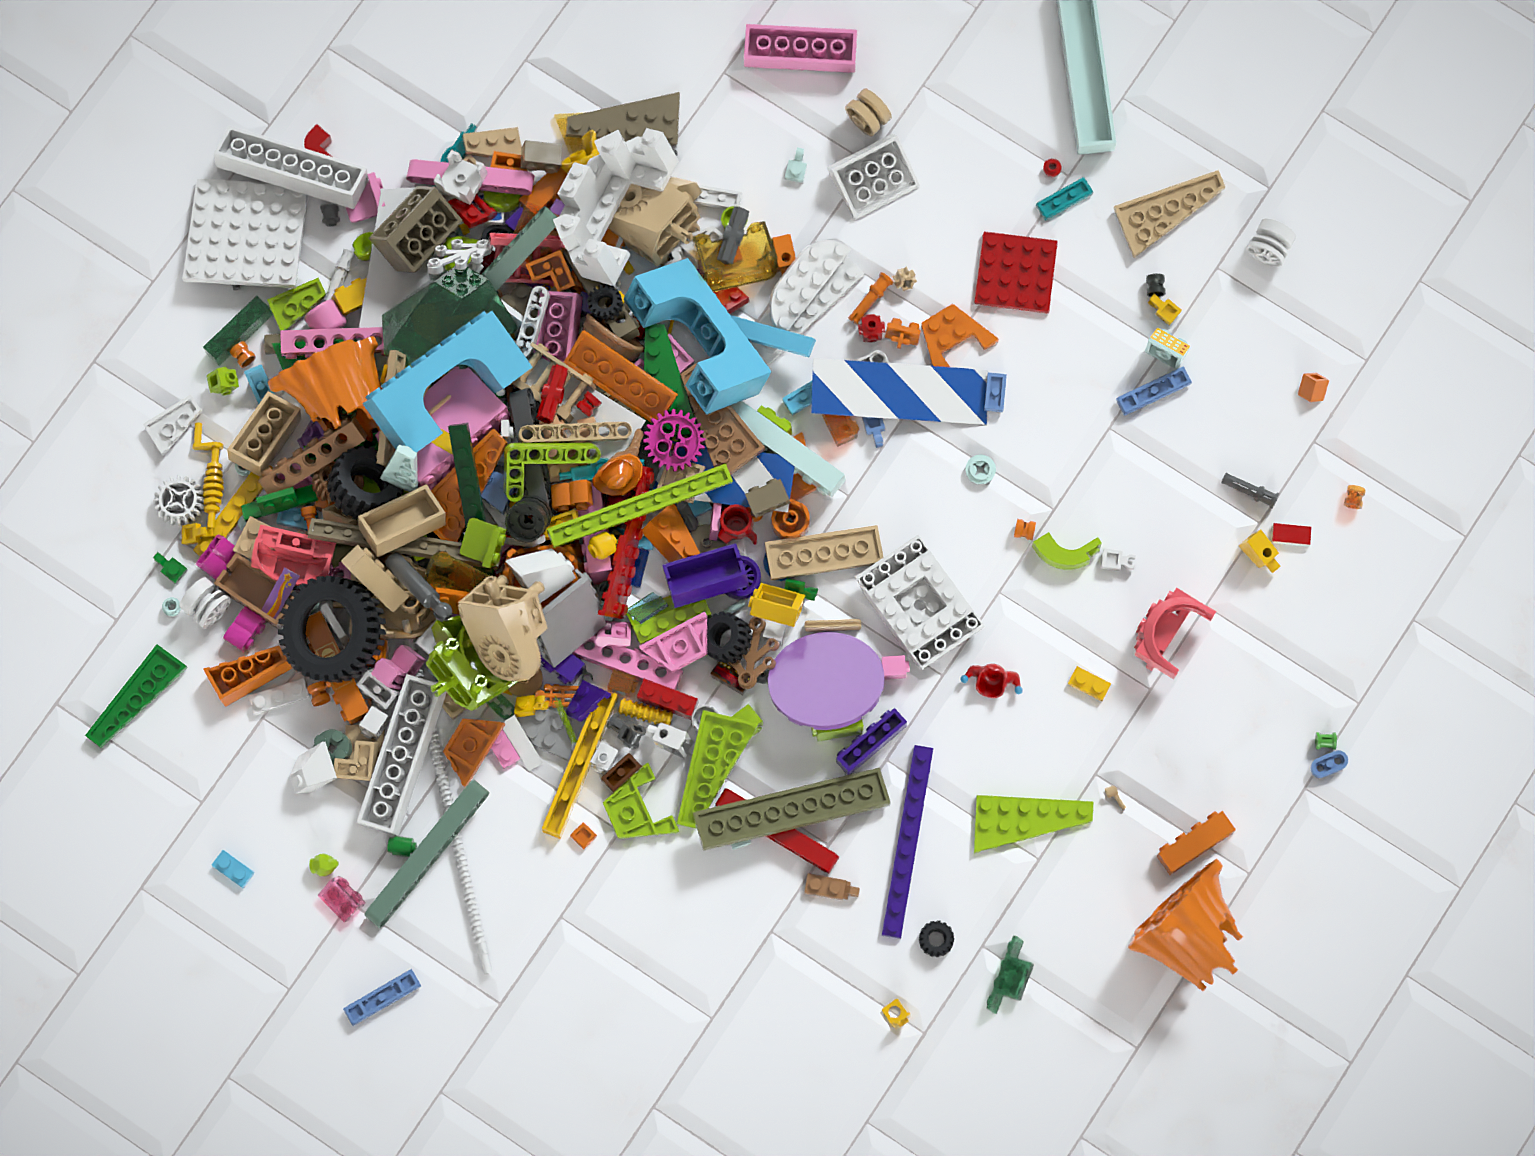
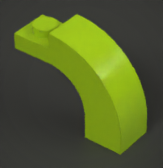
[1032,532,1102,570]

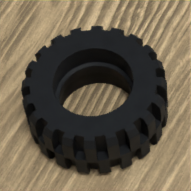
[327,446,403,520]

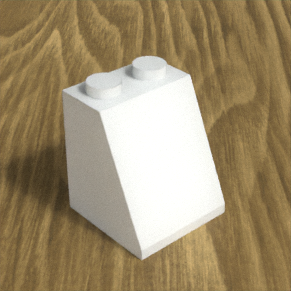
[506,548,576,603]

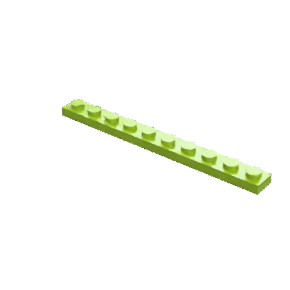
[546,464,733,548]

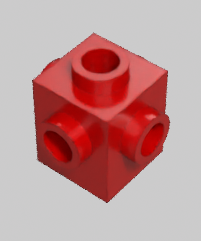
[858,314,885,343]

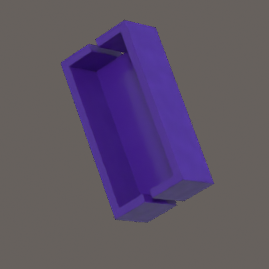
[662,543,749,608]

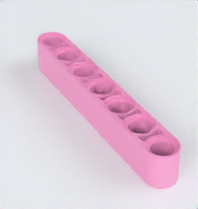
[406,159,535,195]

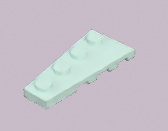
[380,445,418,492]

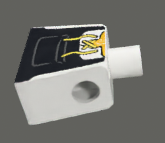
[646,723,693,759]

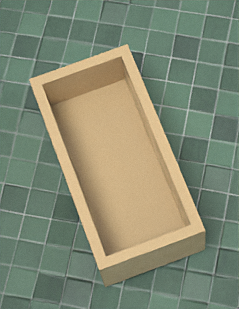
[358,484,446,558]

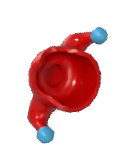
[960,663,1023,698]

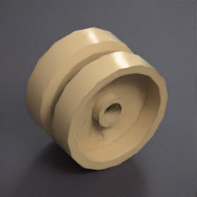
[845,88,892,136]

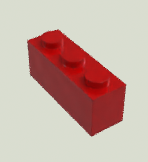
[637,678,699,721]

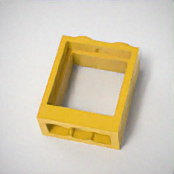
[748,583,805,627]

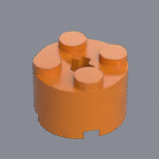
[771,499,810,539]

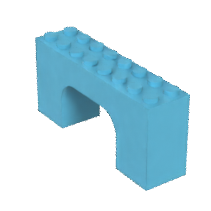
[623,258,771,414]
[362,311,532,453]

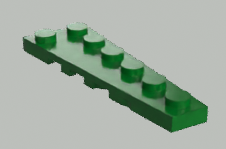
[85,644,188,748]

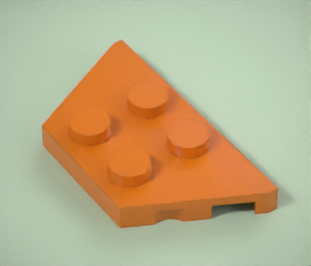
[443,718,506,787]

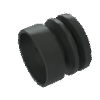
[505,495,552,543]

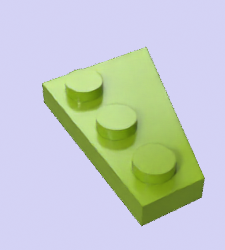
[267,277,326,330]

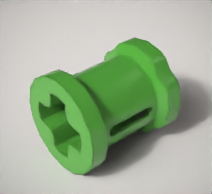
[1315,732,1337,750]

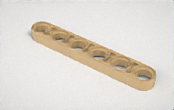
[518,422,632,443]

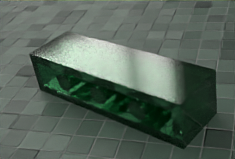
[203,296,273,366]

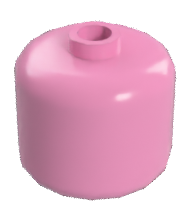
[304,299,347,329]

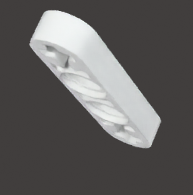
[516,286,550,358]

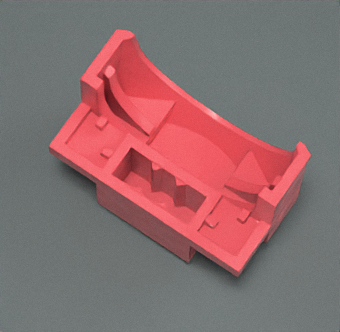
[1134,587,1216,679]

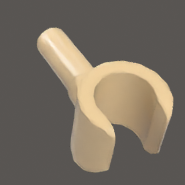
[1105,786,1127,810]

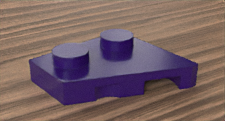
[566,680,611,722]

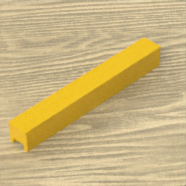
[542,687,619,839]

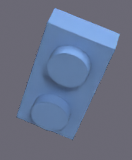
[984,372,1007,412]

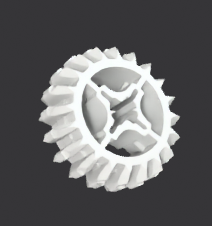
[153,475,205,527]

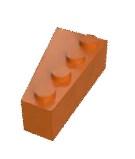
[203,645,293,707]

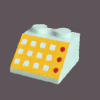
[1145,328,1190,369]

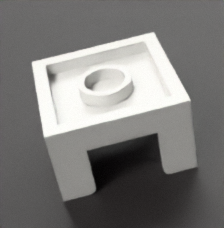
[433,150,488,204]

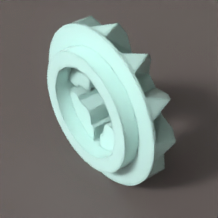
[966,455,996,485]

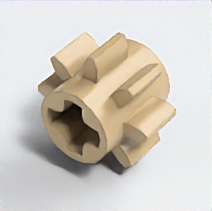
[893,267,917,291]

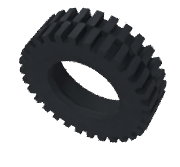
[278,576,386,683]

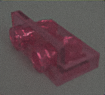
[317,876,366,923]

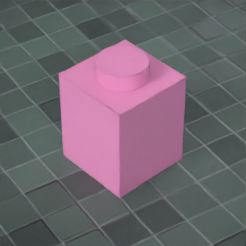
[881,655,910,680]

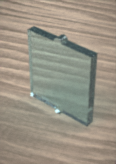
[627,592,668,624]

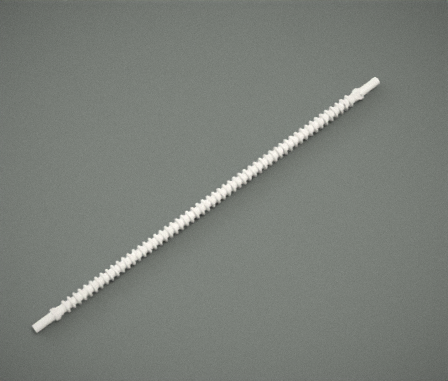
[402,619,492,975]

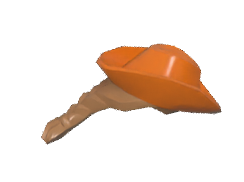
[592,429,644,496]

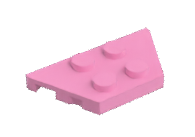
[639,612,707,672]

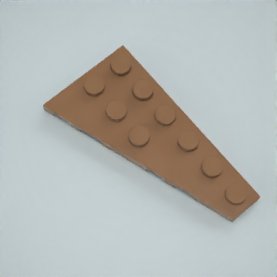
[680,363,765,475]

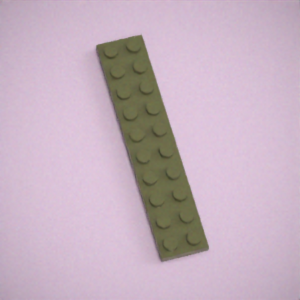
[693,767,891,851]

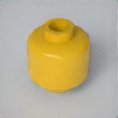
[587,531,617,560]

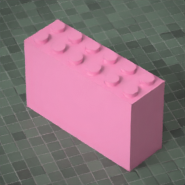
[375,365,511,490]

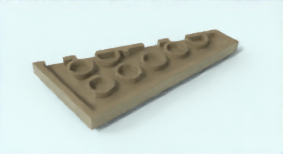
[566,92,680,146]

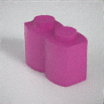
[195,534,236,580]
[223,606,266,653]

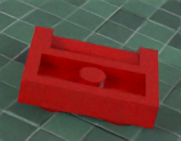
[448,193,497,229]

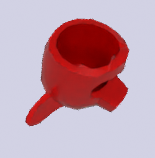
[718,504,757,545]

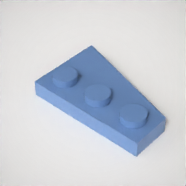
[481,471,516,515]

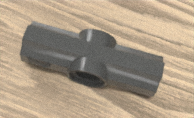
[717,206,750,265]

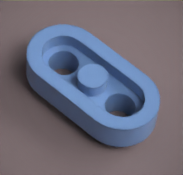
[1310,750,1348,778]

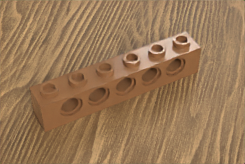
[258,416,368,494]

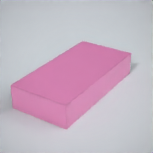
[709,503,722,541]

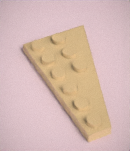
[1113,170,1226,258]

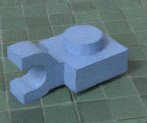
[862,417,885,448]

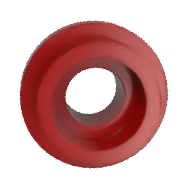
[1043,159,1062,177]

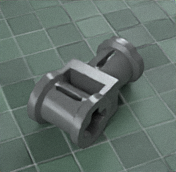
[606,713,646,749]

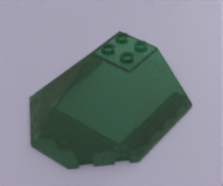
[382,265,518,369]

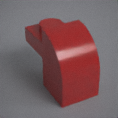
[304,124,333,157]

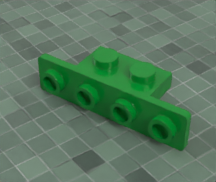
[241,484,318,522]

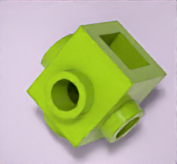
[206,367,239,396]

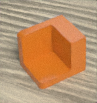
[1298,373,1329,402]

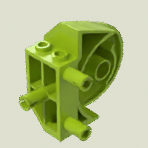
[425,616,519,711]

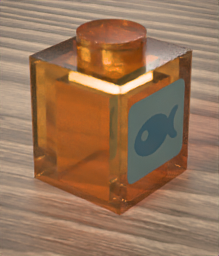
[607,669,638,698]

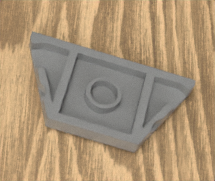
[503,709,572,761]

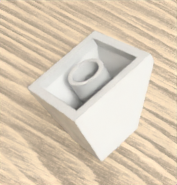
[290,742,337,794]

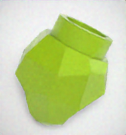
[309,853,339,877]

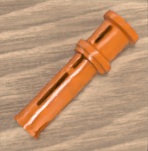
[848,272,894,325]

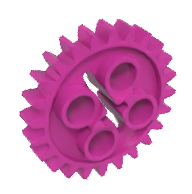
[643,409,705,472]

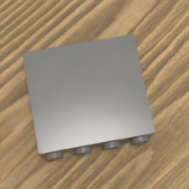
[536,569,607,667]

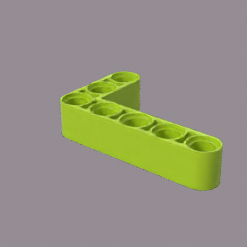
[503,442,601,502]

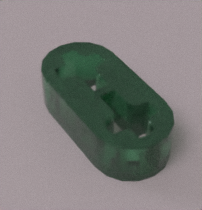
[486,694,516,721]

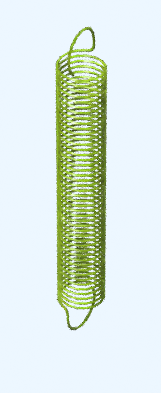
[555,696,578,745]

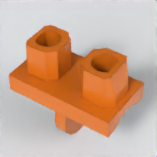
[885,318,921,349]

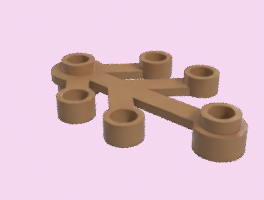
[729,616,779,690]

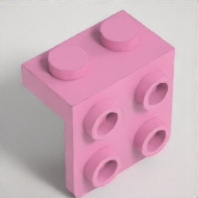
[346,172,385,223]

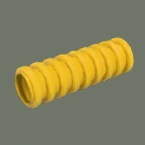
[618,698,673,726]

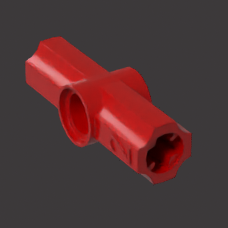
[537,364,569,424]

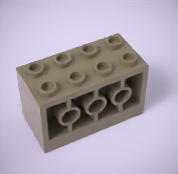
[368,186,462,273]

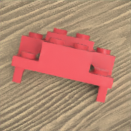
[251,524,336,586]

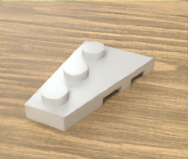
[143,394,202,456]

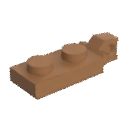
[804,873,860,900]

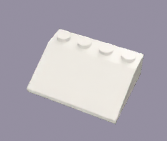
[827,134,921,220]

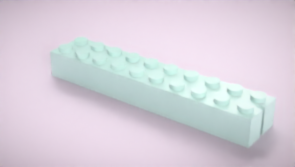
[1056,0,1116,155]

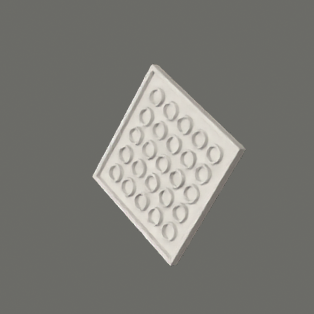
[182,178,308,288]

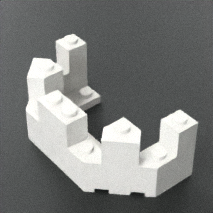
[553,128,679,286]

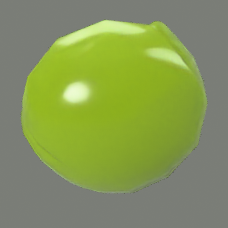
[352,232,373,261]

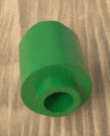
[387,836,417,857]

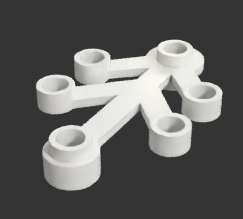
[427,239,493,275]

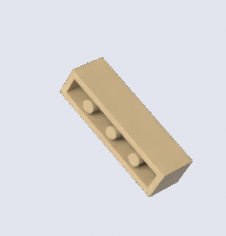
[341,545,409,612]

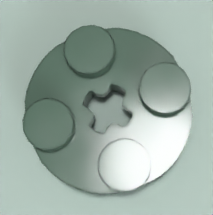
[313,729,352,767]

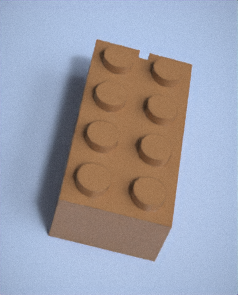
[214,552,294,629]

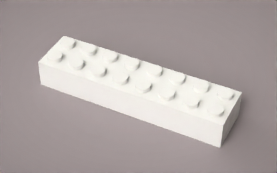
[214,125,368,209]
[357,674,447,836]

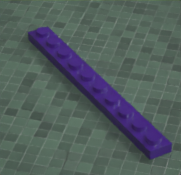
[882,745,934,939]

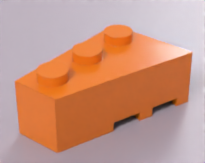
[643,504,700,563]

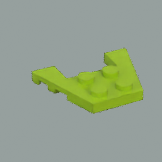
[603,763,679,839]

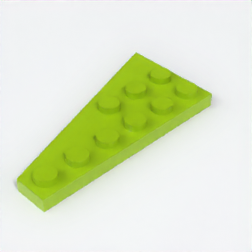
[677,710,760,829]
[974,795,1094,854]

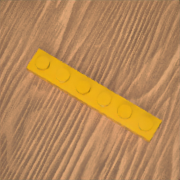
[193,465,274,556]

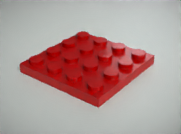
[974,231,1058,314]

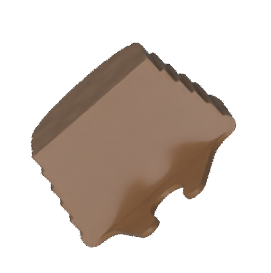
[581,313,645,362]

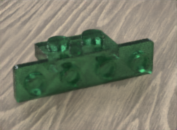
[986,935,1034,1014]

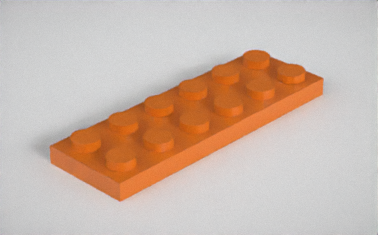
[563,330,678,424]

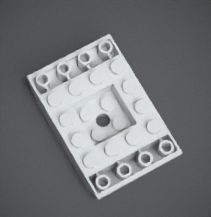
[855,534,985,670]

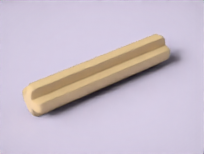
[804,619,861,632]

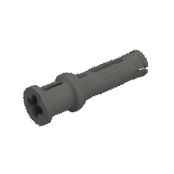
[1221,472,1280,509]

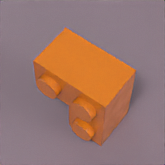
[526,249,576,292]

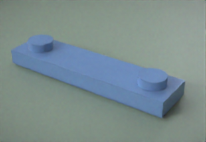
[1116,366,1192,416]
[343,969,422,1026]

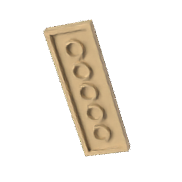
[764,525,884,581]

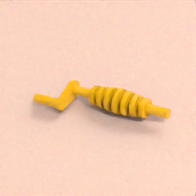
[192,422,224,530]

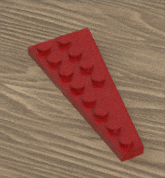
[597,466,654,619]

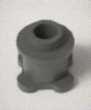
[320,203,341,227]

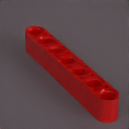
[715,788,840,874]

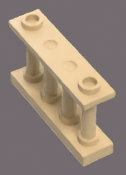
[511,342,596,424]

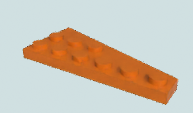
[431,429,507,542]

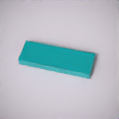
[1036,177,1093,220]

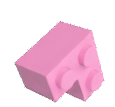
[371,645,426,690]

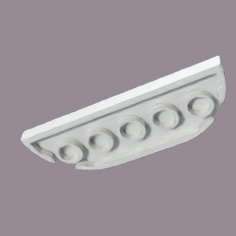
[769,240,851,331]

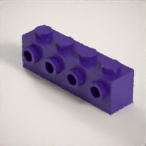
[836,708,907,775]

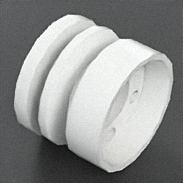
[1247,218,1297,267]
[179,577,231,629]

